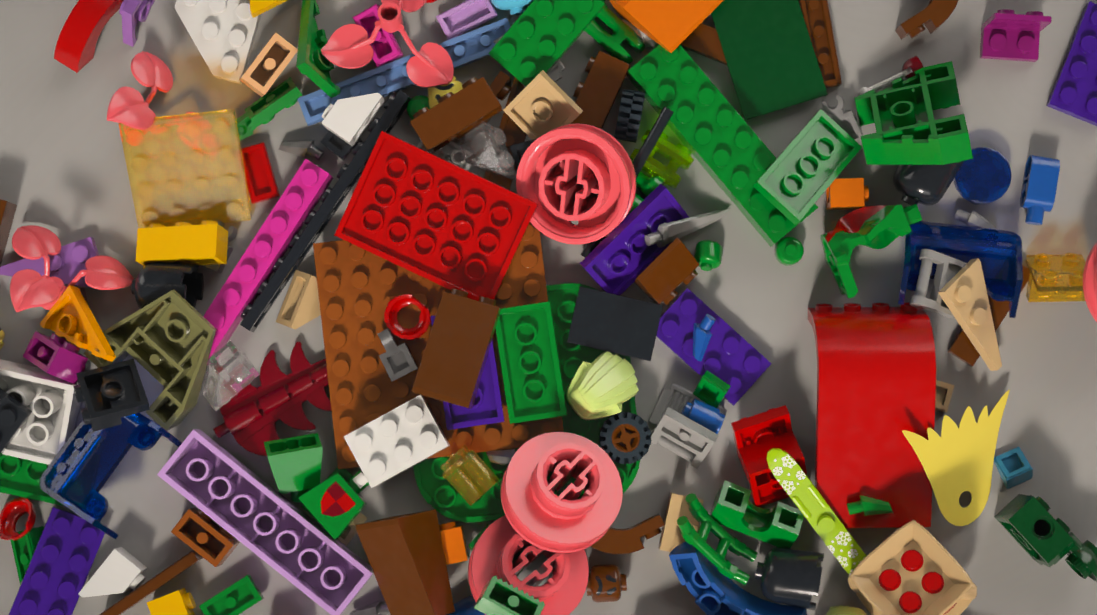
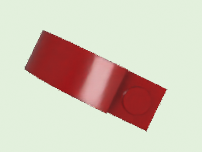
[54,0,124,73]

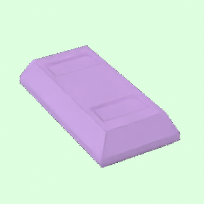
[436,0,498,40]

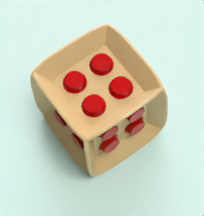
[848,520,977,615]

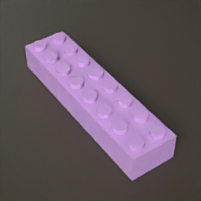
[157,429,374,615]

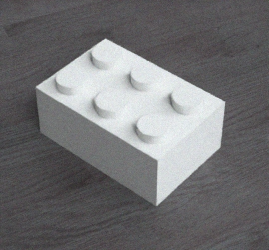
[344,395,450,488]

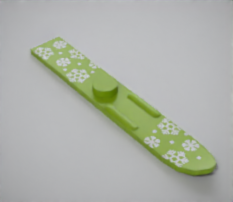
[766,448,867,575]

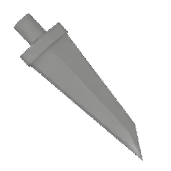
[645,208,730,248]

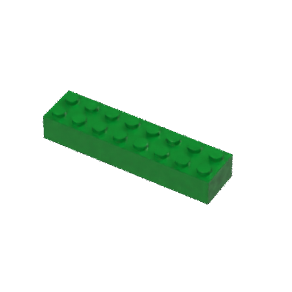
[627,45,818,247]

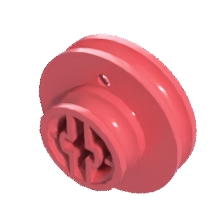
[516,124,636,244]
[501,432,623,553]
[468,515,589,615]

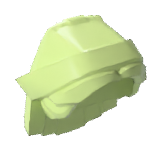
[566,351,639,420]

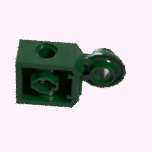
[994,494,1097,582]

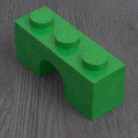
[710,480,804,548]

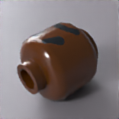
[586,564,627,603]

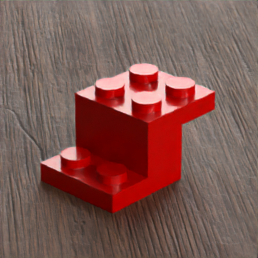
[731,405,807,507]

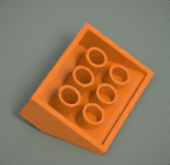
[609,0,723,53]

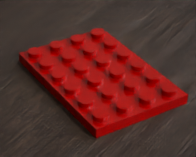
[334,131,538,301]

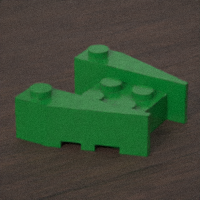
[854,61,973,165]

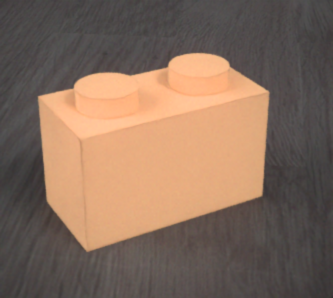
[239,32,298,97]

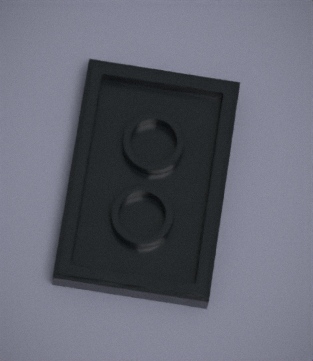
[567,287,663,361]

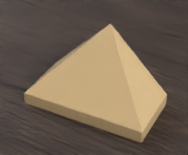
[276,270,321,330]

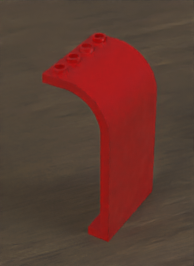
[807,302,936,528]

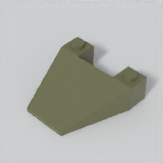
[83,290,216,431]

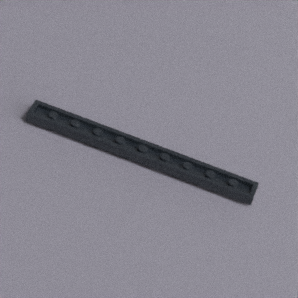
[240,90,410,332]

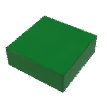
[693,370,731,408]

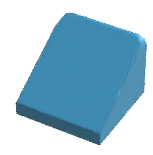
[994,447,1033,489]

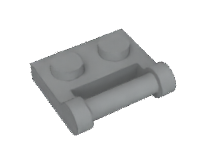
[910,249,967,319]
[651,407,718,469]

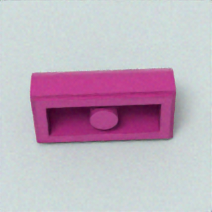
[353,4,404,67]

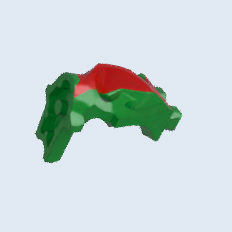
[821,204,922,299]

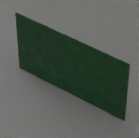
[711,0,828,120]

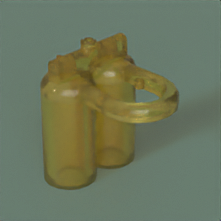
[440,445,500,506]

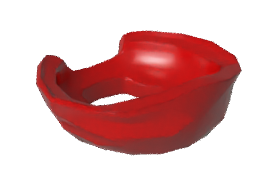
[384,294,431,340]
[0,497,36,541]

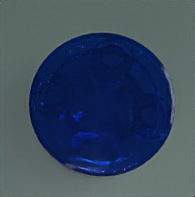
[953,147,1011,205]

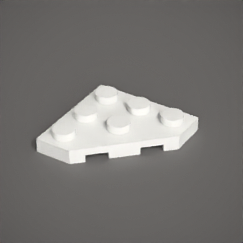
[174,0,261,84]

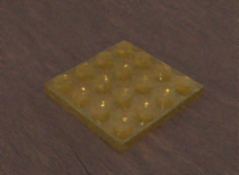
[119,109,252,228]

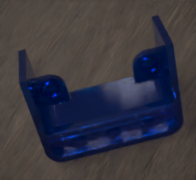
[898,221,1023,318]
[40,413,182,540]

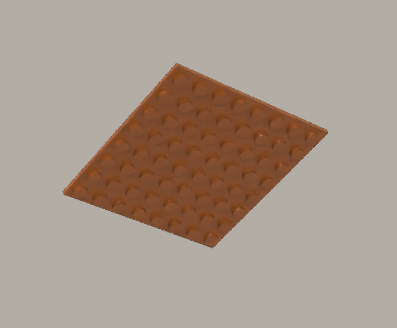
[313,222,564,469]

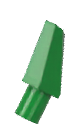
[847,495,893,516]

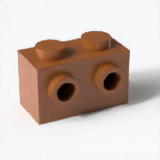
[171,507,240,567]

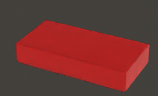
[237,142,280,204]

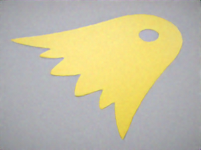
[902,390,1010,526]

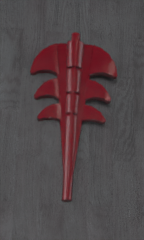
[213,342,332,457]

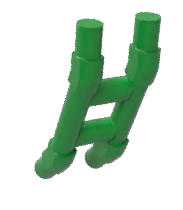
[677,493,758,585]

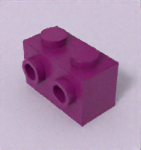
[23,331,88,384]

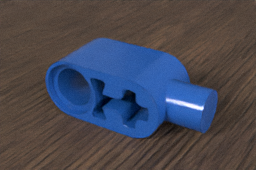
[1020,155,1060,225]

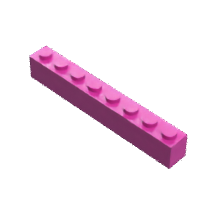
[203,159,334,367]

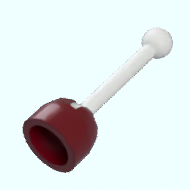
[859,56,923,95]

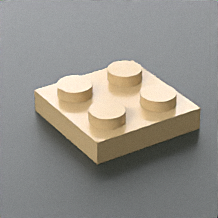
[503,70,583,139]

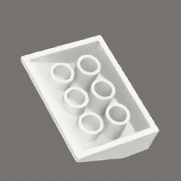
[0,359,81,467]

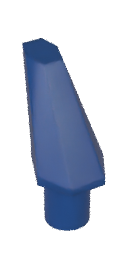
[693,314,716,361]

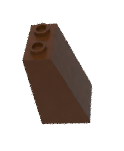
[411,288,501,409]
[355,509,455,615]

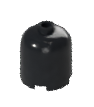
[893,161,964,206]
[131,262,204,312]
[755,547,824,611]

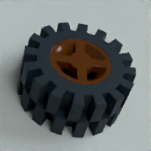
[614,89,645,143]
[599,412,652,464]

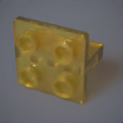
[1025,253,1086,302]

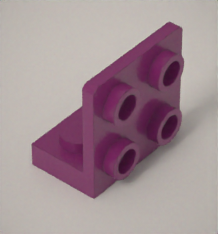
[980,9,1052,62]

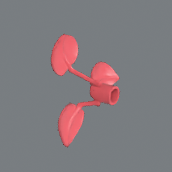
[321,0,454,88]
[107,51,219,155]
[10,225,134,312]

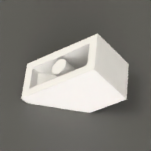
[322,93,385,147]
[78,547,147,598]

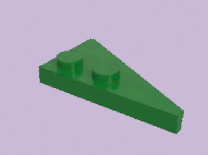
[296,0,340,98]

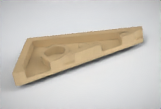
[938,258,1002,371]

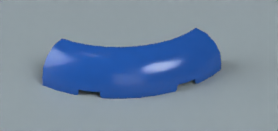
[669,542,807,615]

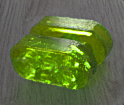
[629,130,694,189]

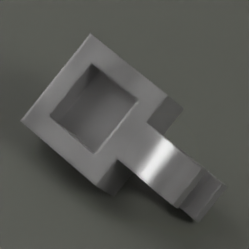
[378,329,418,381]

